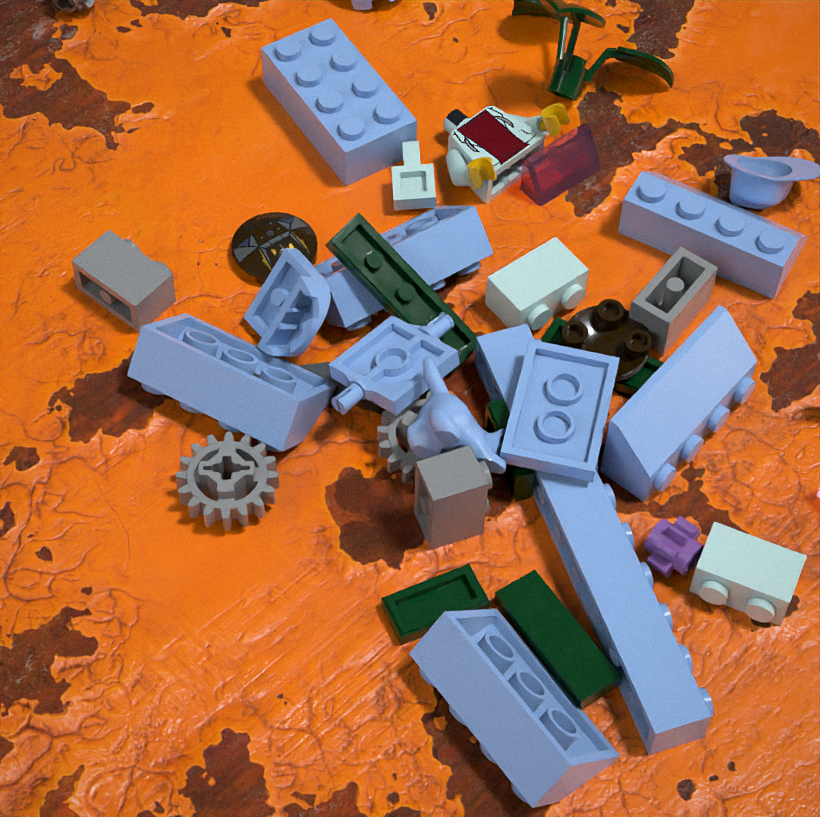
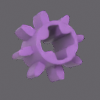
[644,516,704,578]

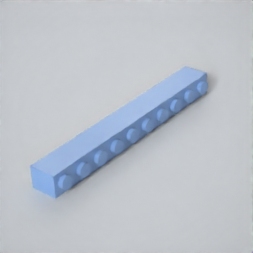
[474,323,714,755]

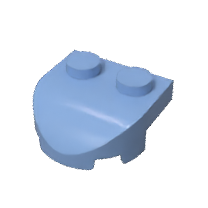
[244,248,331,357]

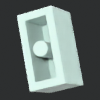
[485,237,589,330]
[689,522,807,626]

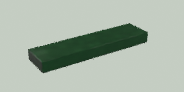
[325,212,478,374]

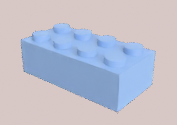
[261,18,417,186]

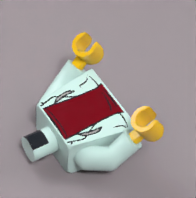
[443,103,571,204]

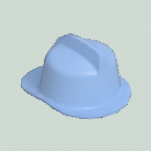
[723,154,820,209]

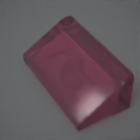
[520,123,601,206]

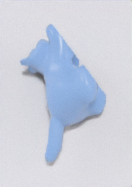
[407,357,506,474]

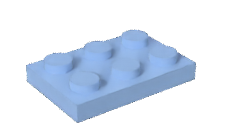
[500,339,620,482]

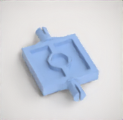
[328,312,460,415]

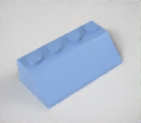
[618,171,808,300]
[314,205,494,331]
[600,305,757,502]
[127,313,338,452]
[409,609,620,808]

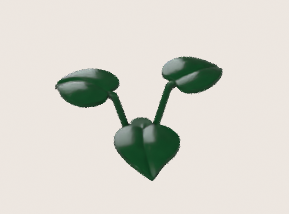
[512,0,674,101]

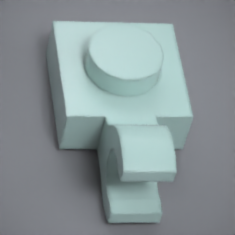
[391,141,436,211]

